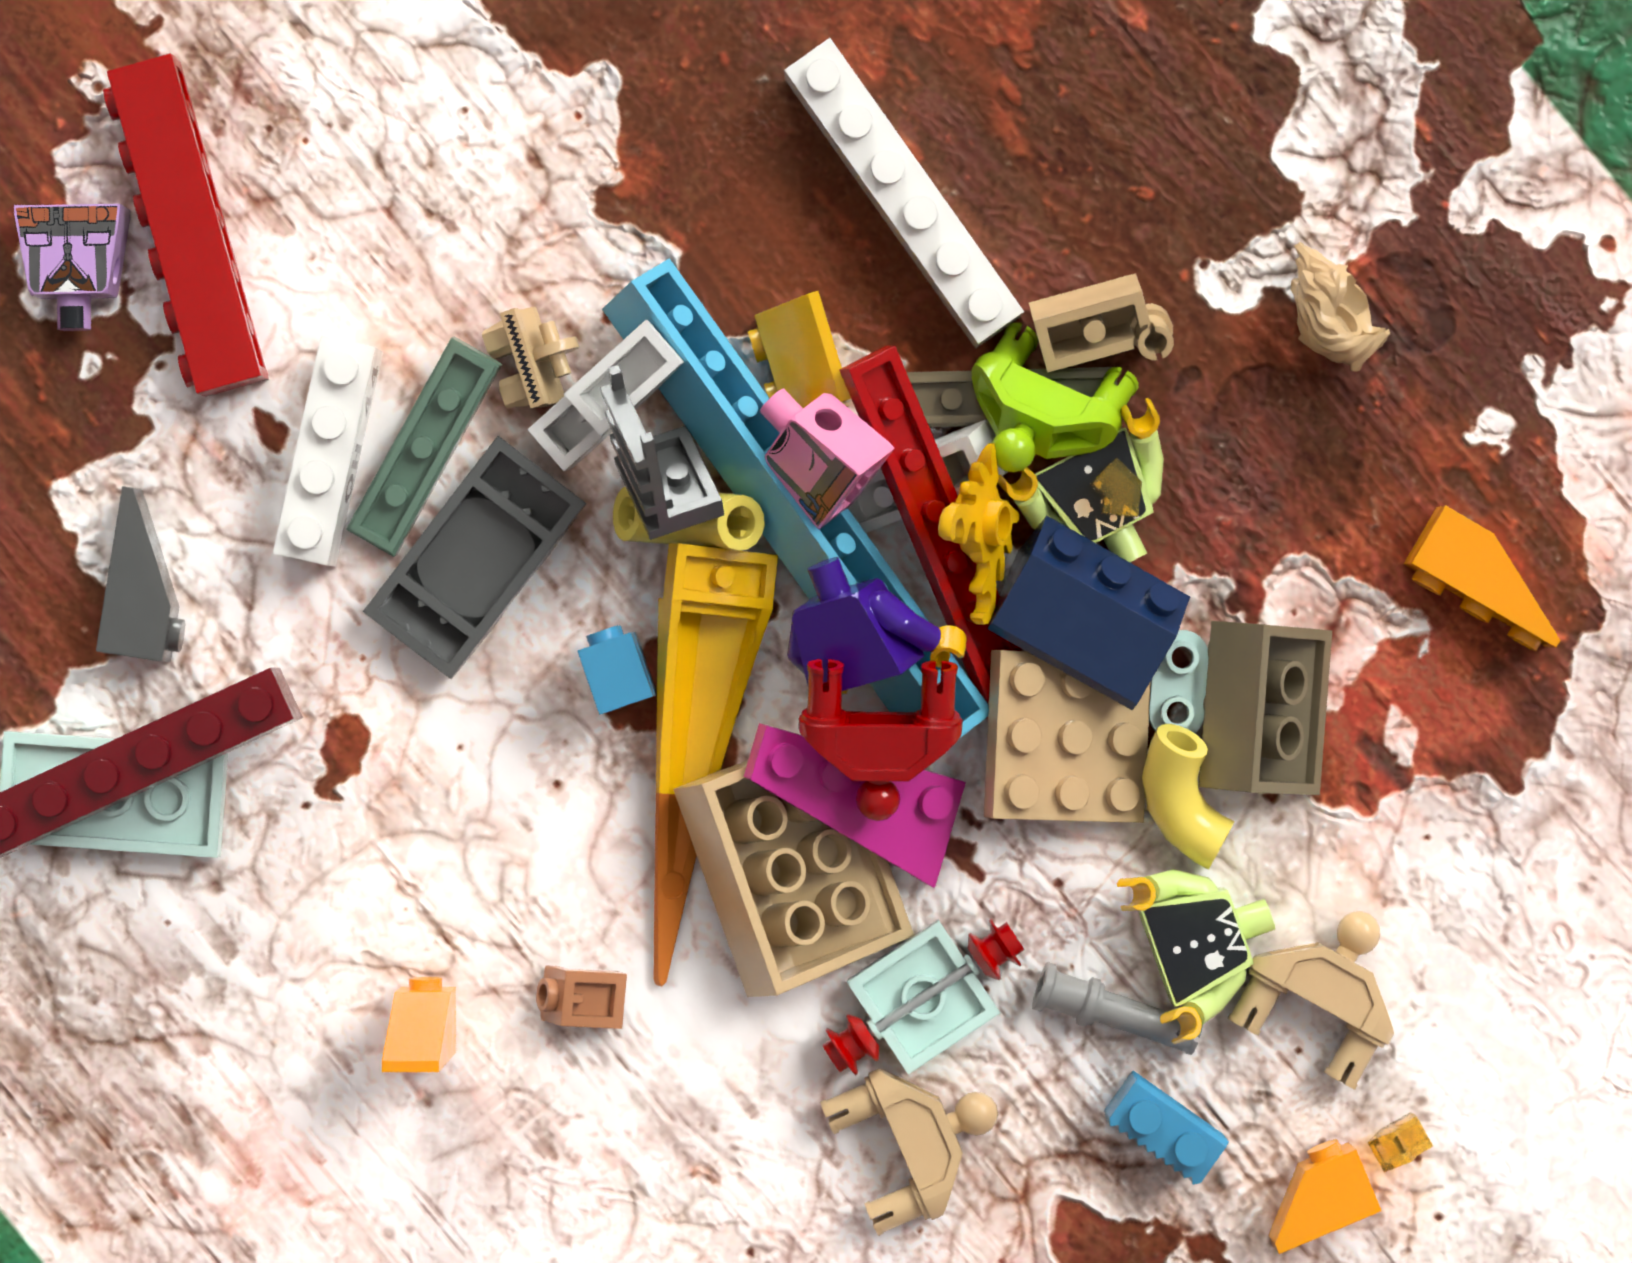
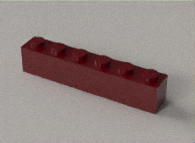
[0,667,303,858]

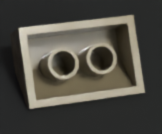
[1199,621,1332,795]

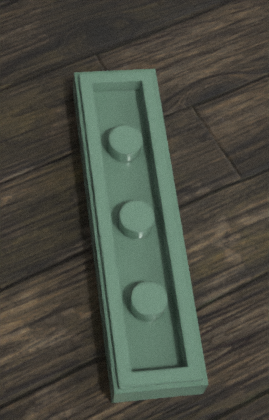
[346,336,502,557]

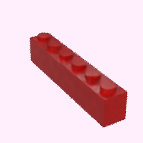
[103,53,269,397]

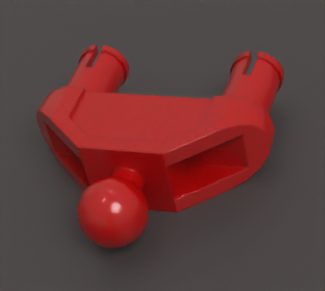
[798,659,963,821]

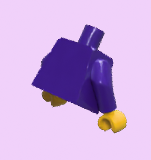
[787,557,967,695]

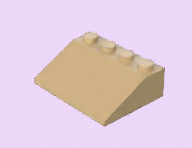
[673,761,914,997]

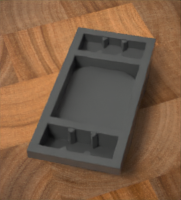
[363,436,587,679]

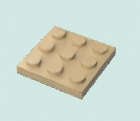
[984,650,1151,823]

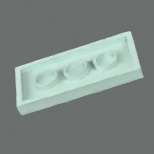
[0,731,228,858]

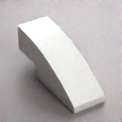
[527,320,684,471]

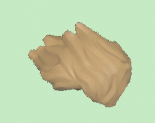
[1290,242,1390,372]

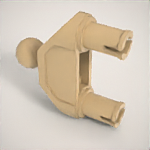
[1228,911,1394,1090]
[820,1069,998,1236]

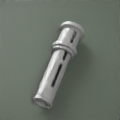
[1032,962,1203,1055]

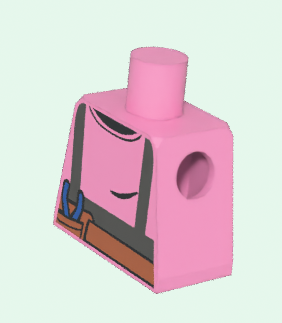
[759,388,895,529]

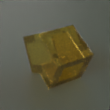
[1090,457,1142,518]
[1367,1112,1433,1172]

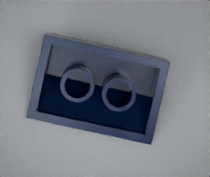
[987,515,1190,710]

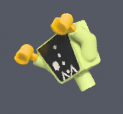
[997,398,1164,562]
[1116,869,1275,1044]

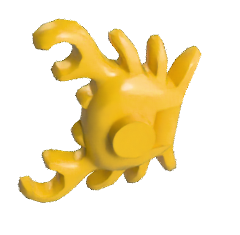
[938,443,1020,625]

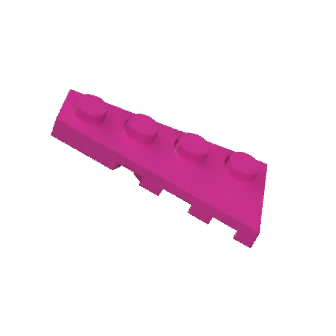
[743,723,966,888]

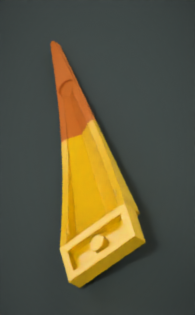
[653,543,778,987]

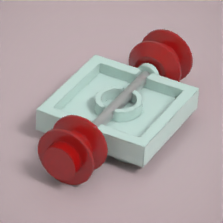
[822,919,1025,1076]

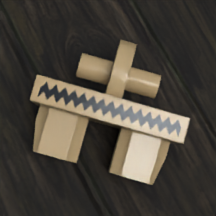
[482,307,580,409]

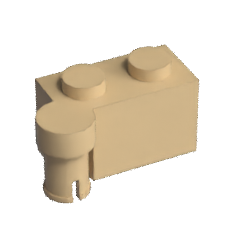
[1029,273,1174,373]

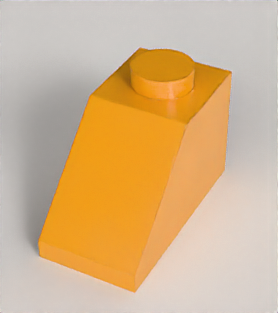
[1268,1139,1382,1254]

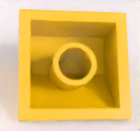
[747,291,851,408]

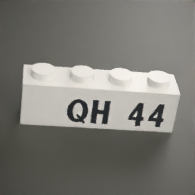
[273,335,383,567]

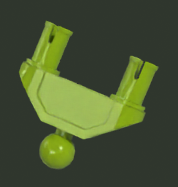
[971,323,1139,472]

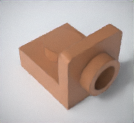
[536,965,627,1029]

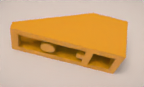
[382,977,456,1072]

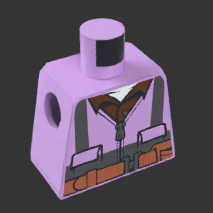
[14,204,130,331]

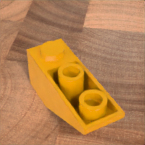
[1404,505,1561,651]

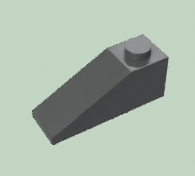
[96,486,186,662]

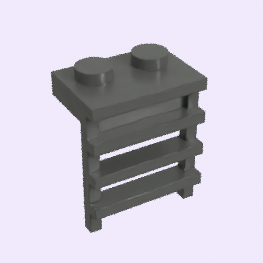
[600,365,724,540]

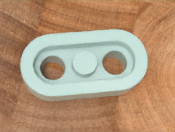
[1149,630,1209,733]

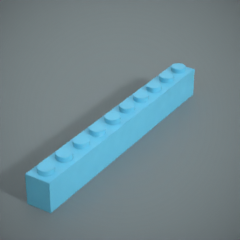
[602,258,989,739]

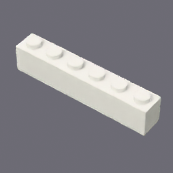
[784,38,1024,348]

